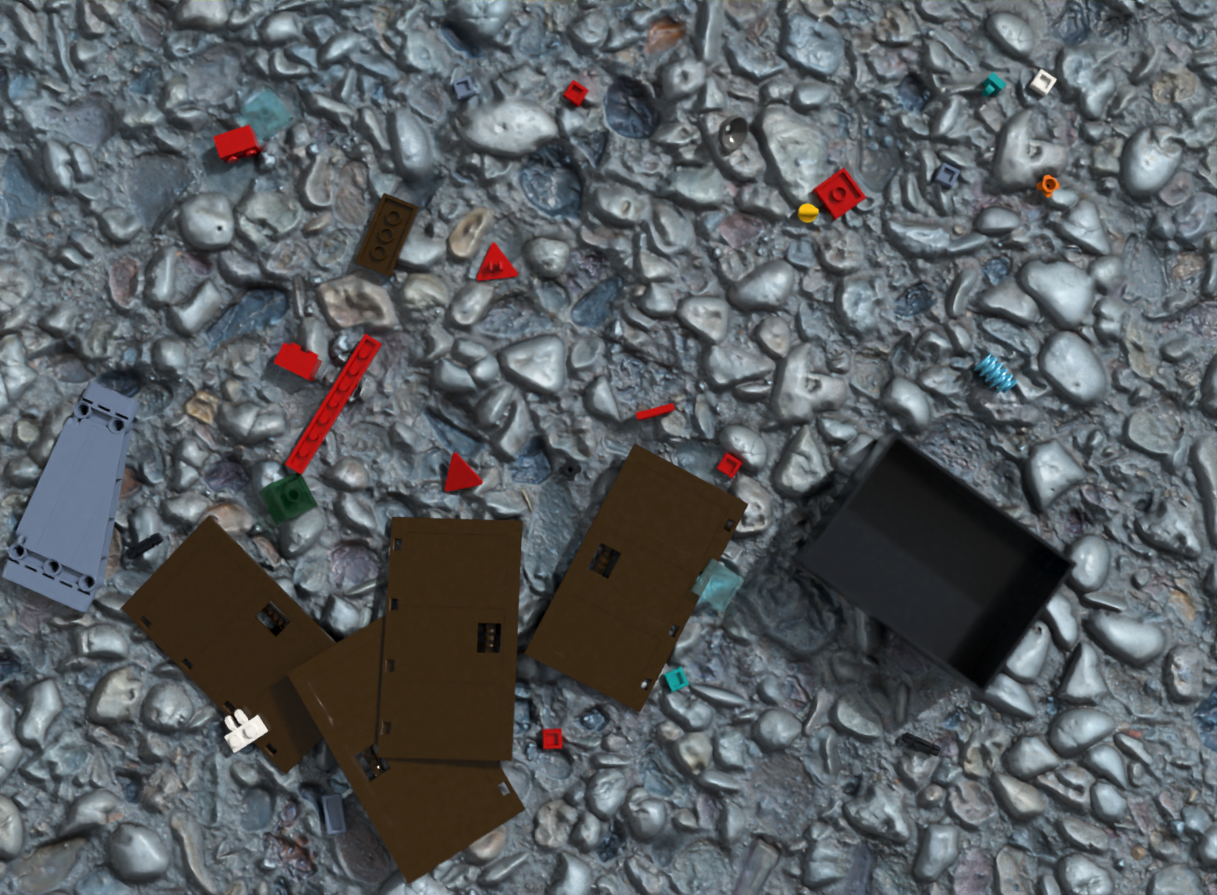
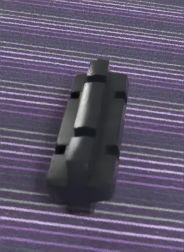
[126,533,163,559]
[902,732,941,756]

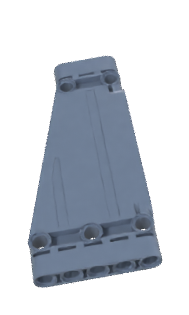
[0,381,141,612]

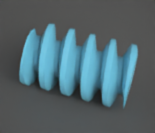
[974,352,1018,394]

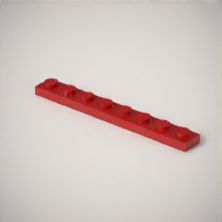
[285,334,383,474]

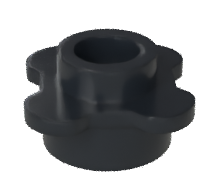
[559,458,582,481]

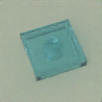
[239,88,294,141]
[691,558,744,612]

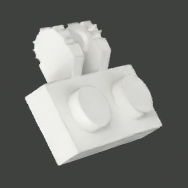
[224,709,268,753]

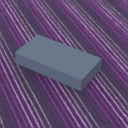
[322,792,348,835]

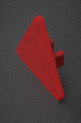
[477,242,518,281]
[445,452,483,492]

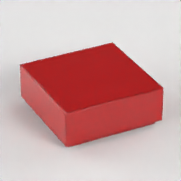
[563,80,589,108]
[716,453,742,479]
[542,728,562,749]

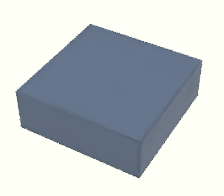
[452,75,477,101]
[934,162,960,189]

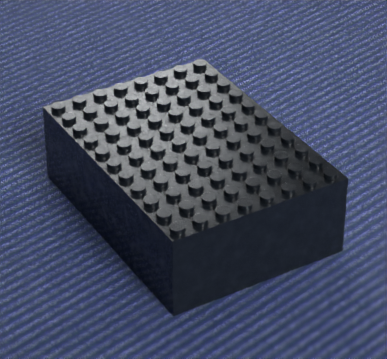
[791,432,1078,696]

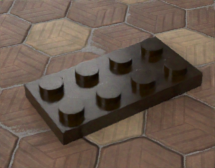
[354,193,420,278]

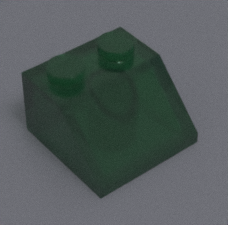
[259,473,318,526]

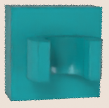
[981,72,1007,98]

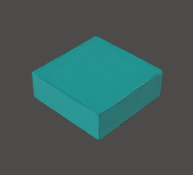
[664,666,689,692]

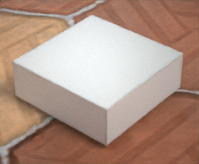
[1028,69,1057,97]

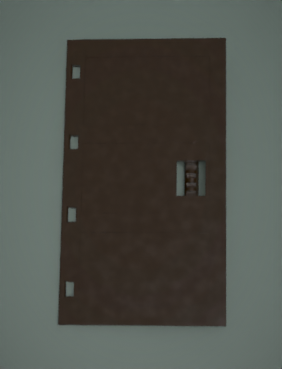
[524,443,748,712]
[121,516,336,774]
[377,517,523,761]
[287,607,526,885]

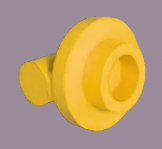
[798,204,818,223]

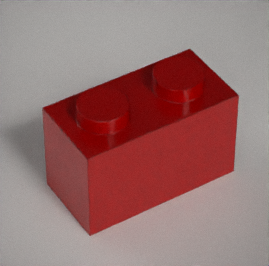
[213,125,261,164]
[273,342,322,381]

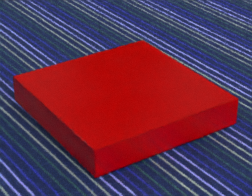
[812,167,867,221]

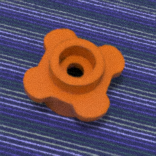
[1036,175,1059,198]

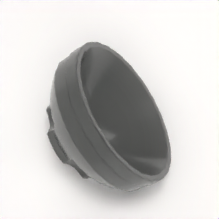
[718,115,749,151]

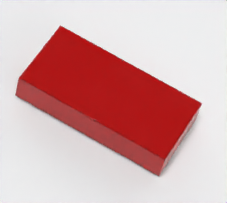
[635,403,675,421]

